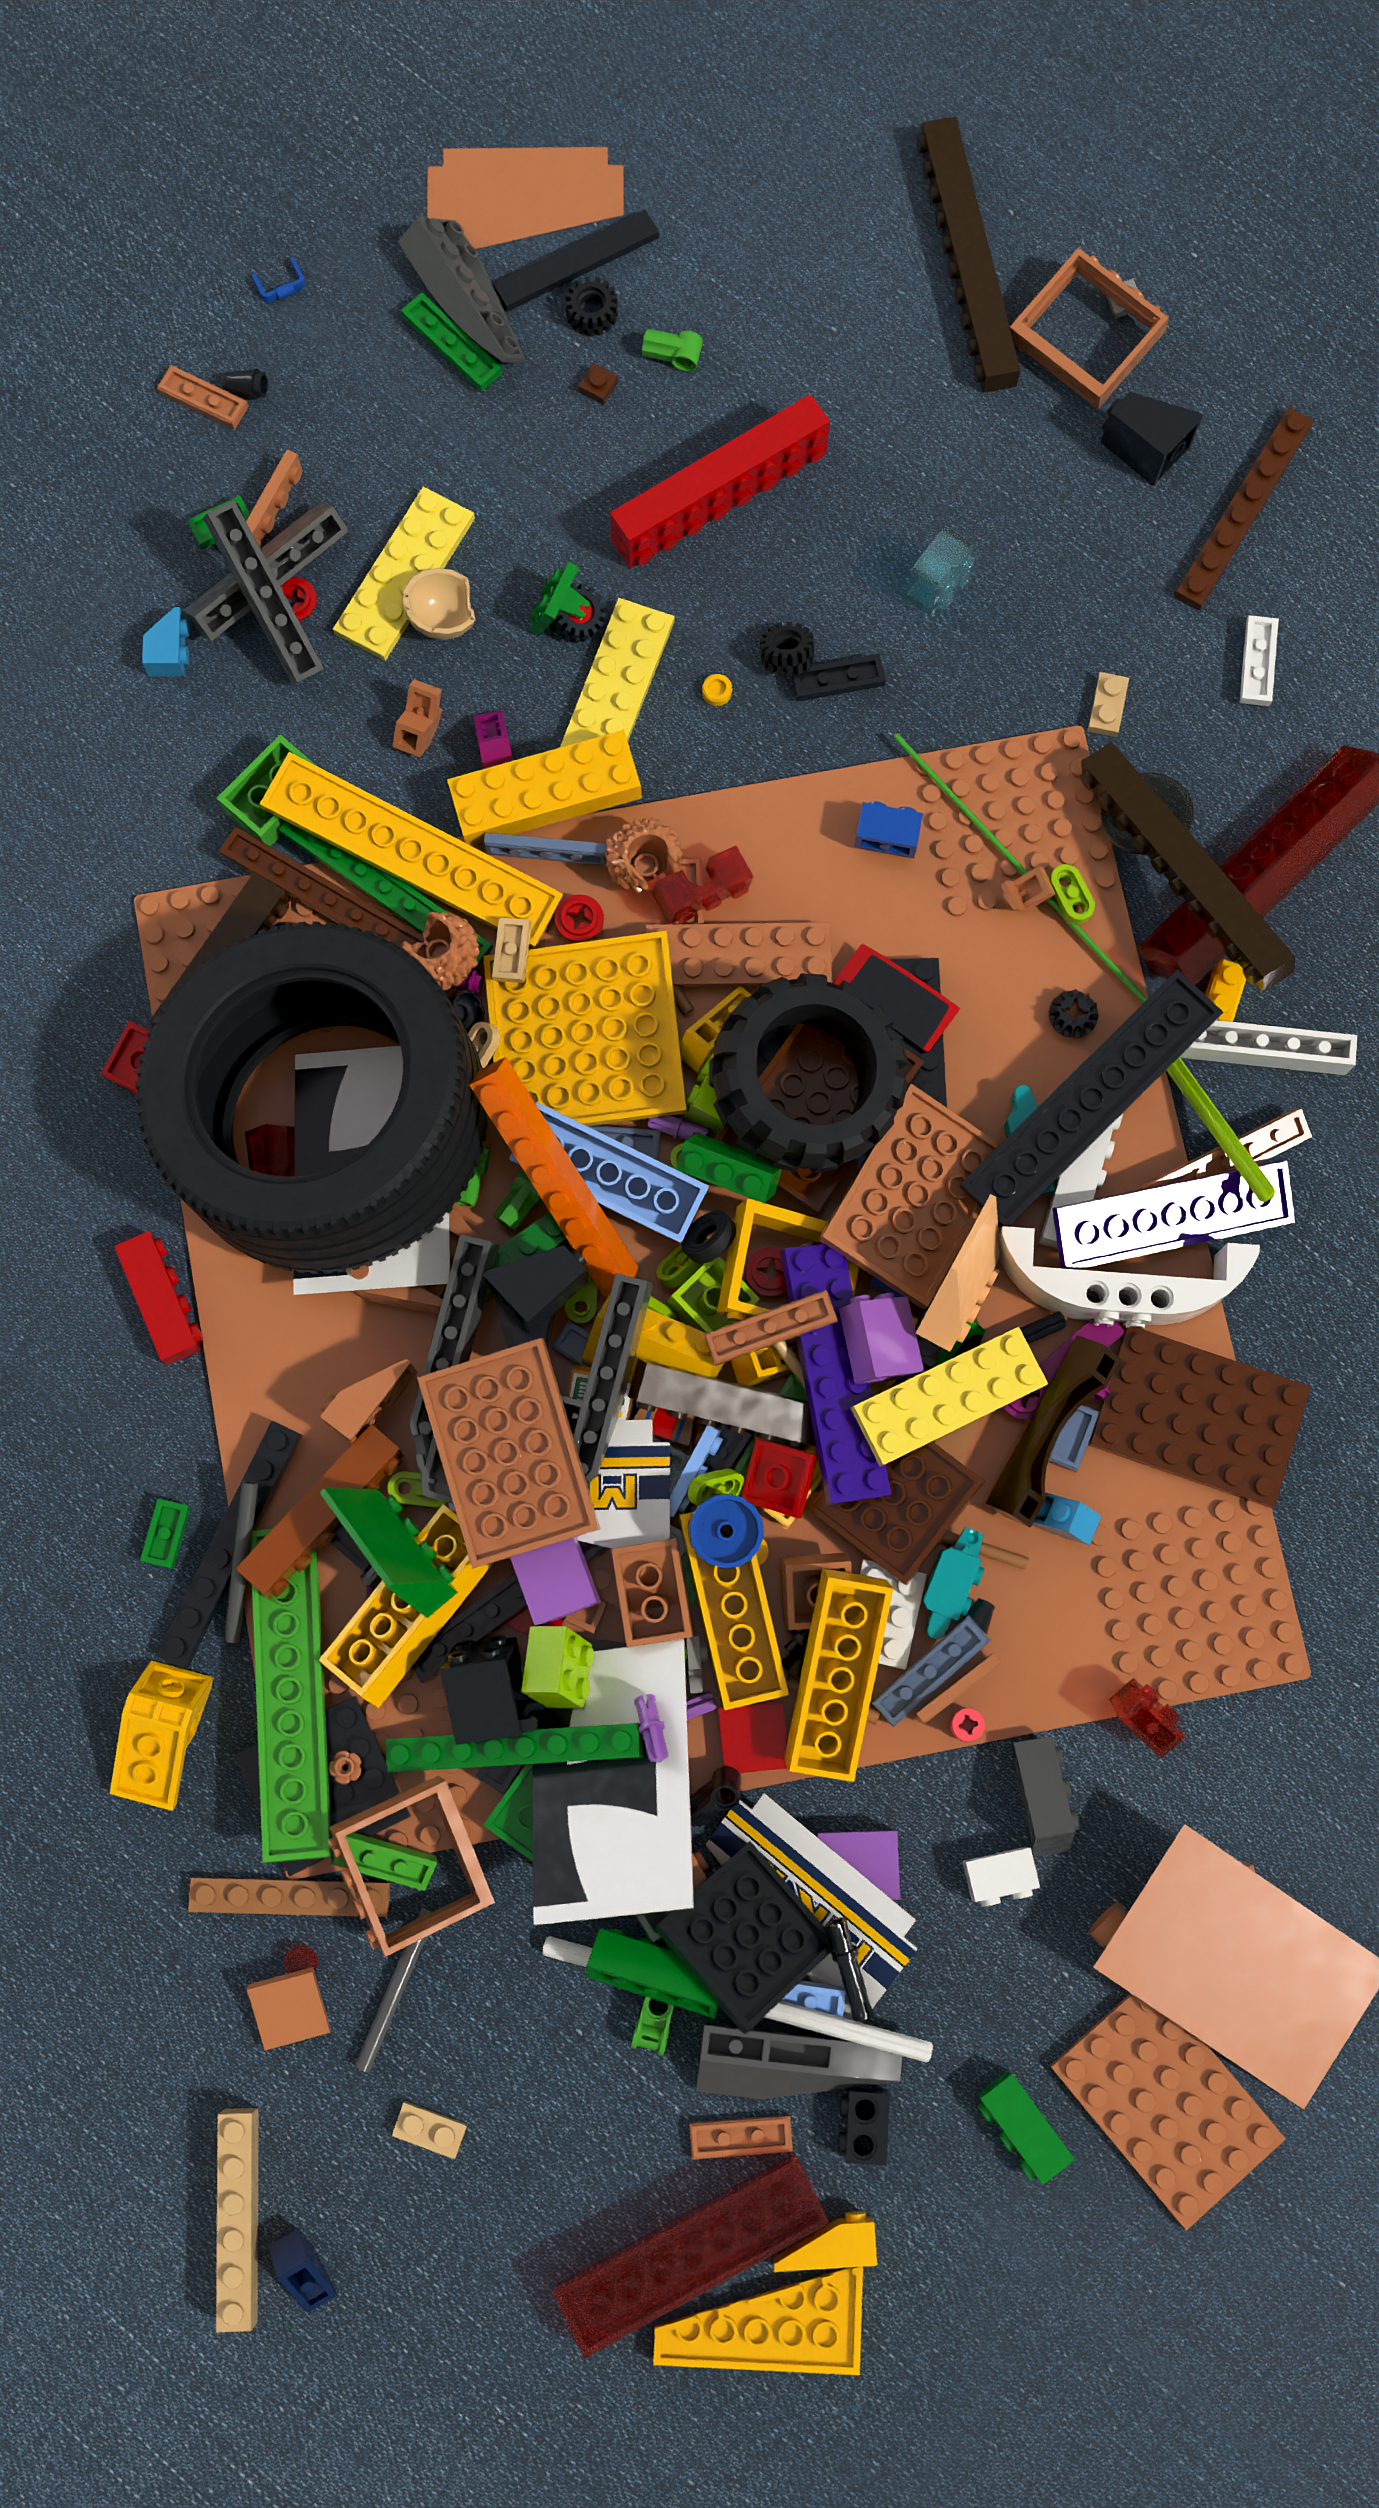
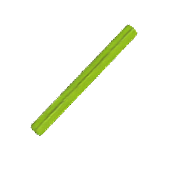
[1166,1057,1276,1202]

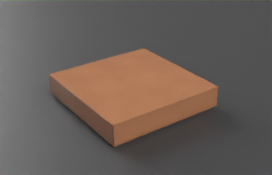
[247,1967,331,2051]

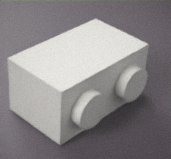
[962,1847,1040,1907]

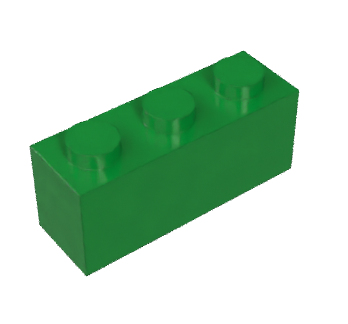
[676,1132,783,1203]
[977,2070,1075,2185]

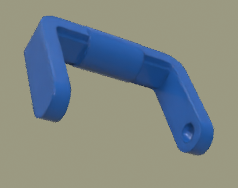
[251,257,306,303]

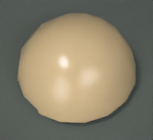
[403,568,475,640]

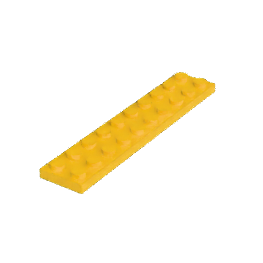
[260,752,563,949]

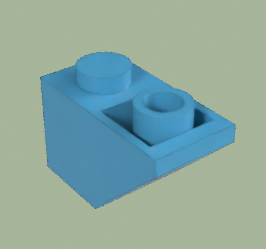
[142,607,190,676]
[1033,1492,1101,1545]

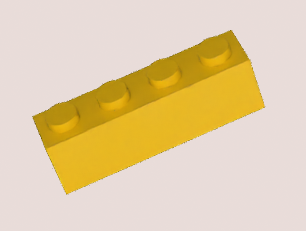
[581,1293,724,1378]

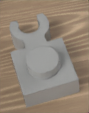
[686,1636,708,1694]

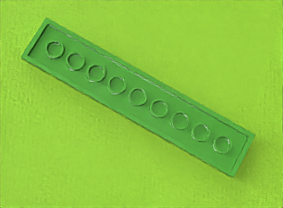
[251,1529,332,1864]

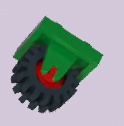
[528,562,606,643]

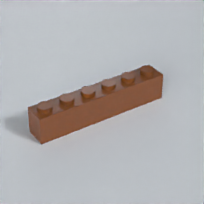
[235,1424,404,1600]

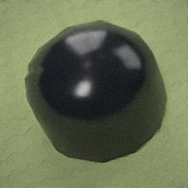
[447,990,485,1033]

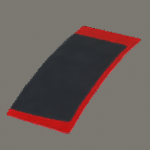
[833,944,960,1052]

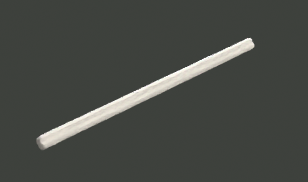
[543,1936,933,2062]

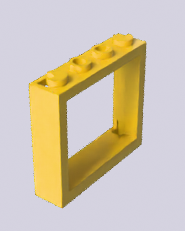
[716,1198,859,1340]

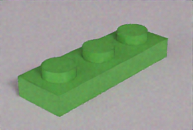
[331,1833,437,1891]

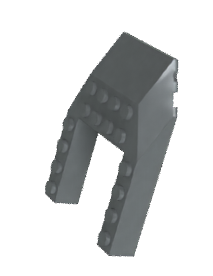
[410,1234,653,1504]

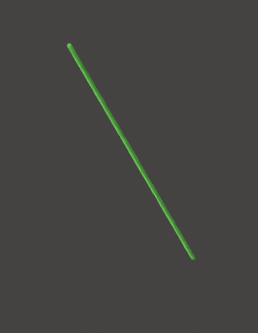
[893,733,1147,1003]

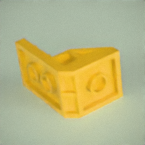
[110,1660,213,1811]

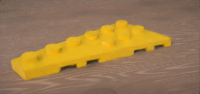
[653,2267,863,2375]

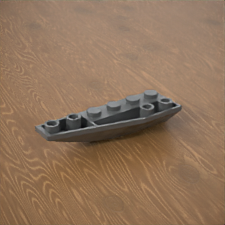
[398,217,525,363]
[696,2021,902,2100]

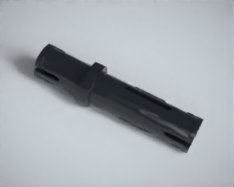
[825,1917,874,2022]

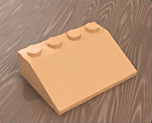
[916,1194,1000,1352]

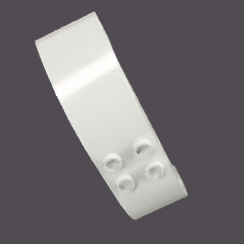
[999,1226,1260,1329]

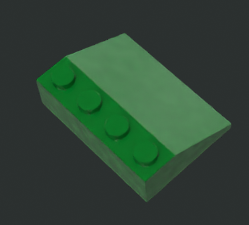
[319,1488,458,1618]

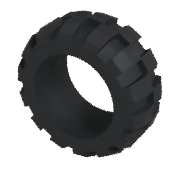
[709,973,908,1173]

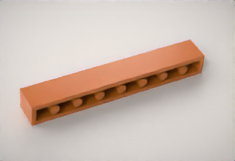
[469,1057,639,1297]

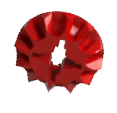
[280,577,317,623]
[555,895,604,942]
[745,1247,787,1298]

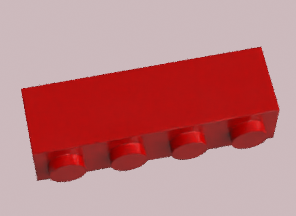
[114,1231,203,1365]

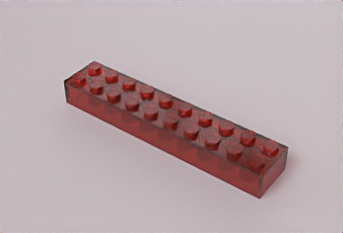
[1137,745,1379,985]

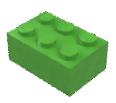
[217,734,315,846]

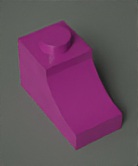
[473,710,513,769]

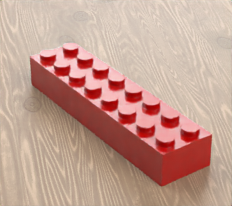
[610,394,830,569]

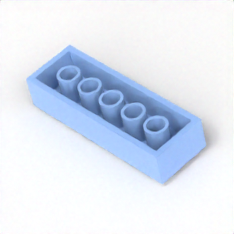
[509,1102,709,1243]

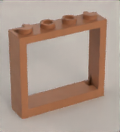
[1010,248,1169,410]
[328,1775,495,1957]

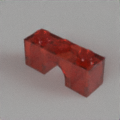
[652,846,754,924]

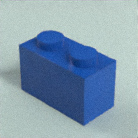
[854,801,923,858]

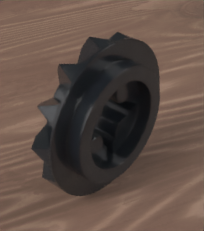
[1049,989,1099,1038]

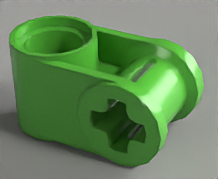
[631,1997,673,2056]

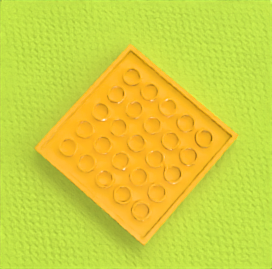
[483,931,688,1135]

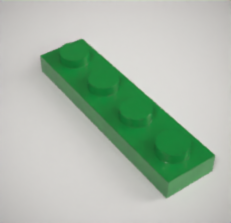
[401,292,502,392]

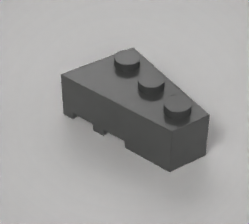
[1011,1736,1079,1857]

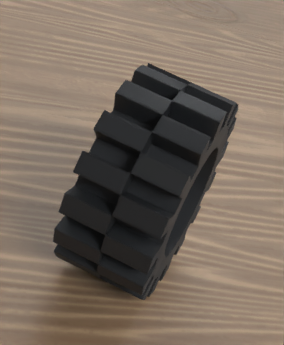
[565,276,618,337]
[760,622,815,676]

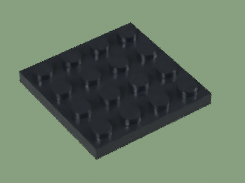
[235,1696,411,1877]
[654,1841,833,2035]

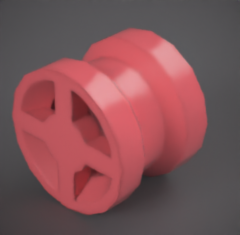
[950,1708,985,1742]

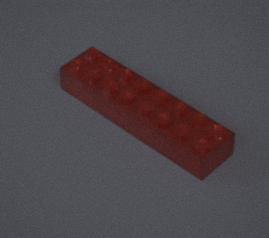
[553,2153,830,2359]

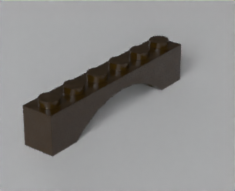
[986,1335,1122,1528]

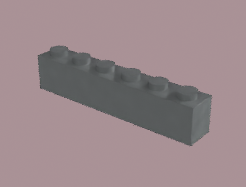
[203,500,324,685]
[183,502,349,641]

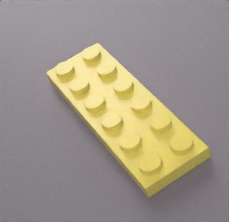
[333,486,475,661]
[560,598,675,747]
[851,1327,1048,1467]

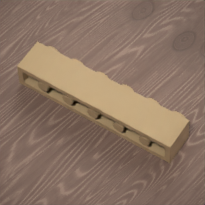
[216,2108,259,2332]

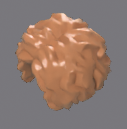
[605,818,683,894]
[401,912,480,990]

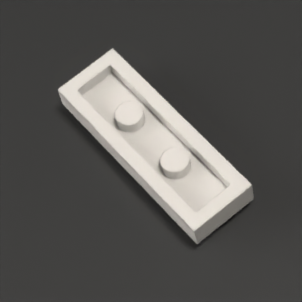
[1240,615,1279,706]

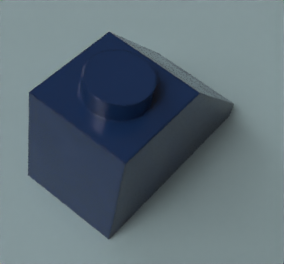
[268,2228,337,2313]

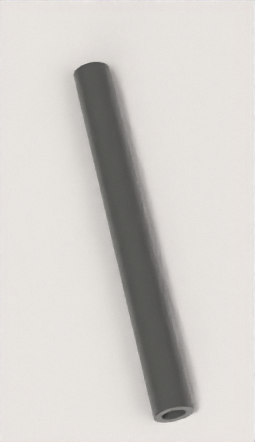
[224,1481,258,1643]
[354,1906,433,2073]

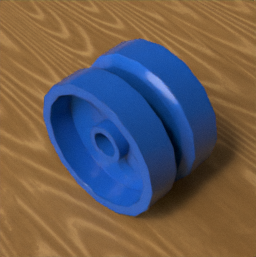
[688,1494,764,1568]

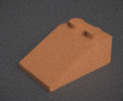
[320,1359,418,1444]
[611,1538,695,1648]

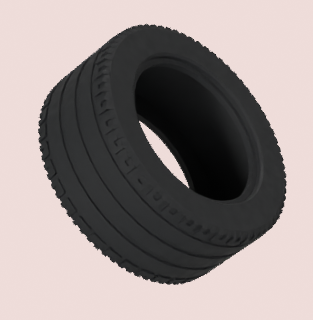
[136,921,489,1274]

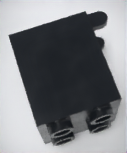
[439,1635,546,1745]

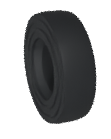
[682,1210,736,1264]

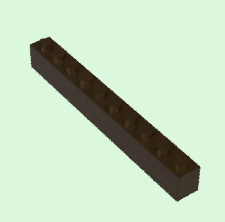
[917,116,1020,393]
[1080,742,1295,992]

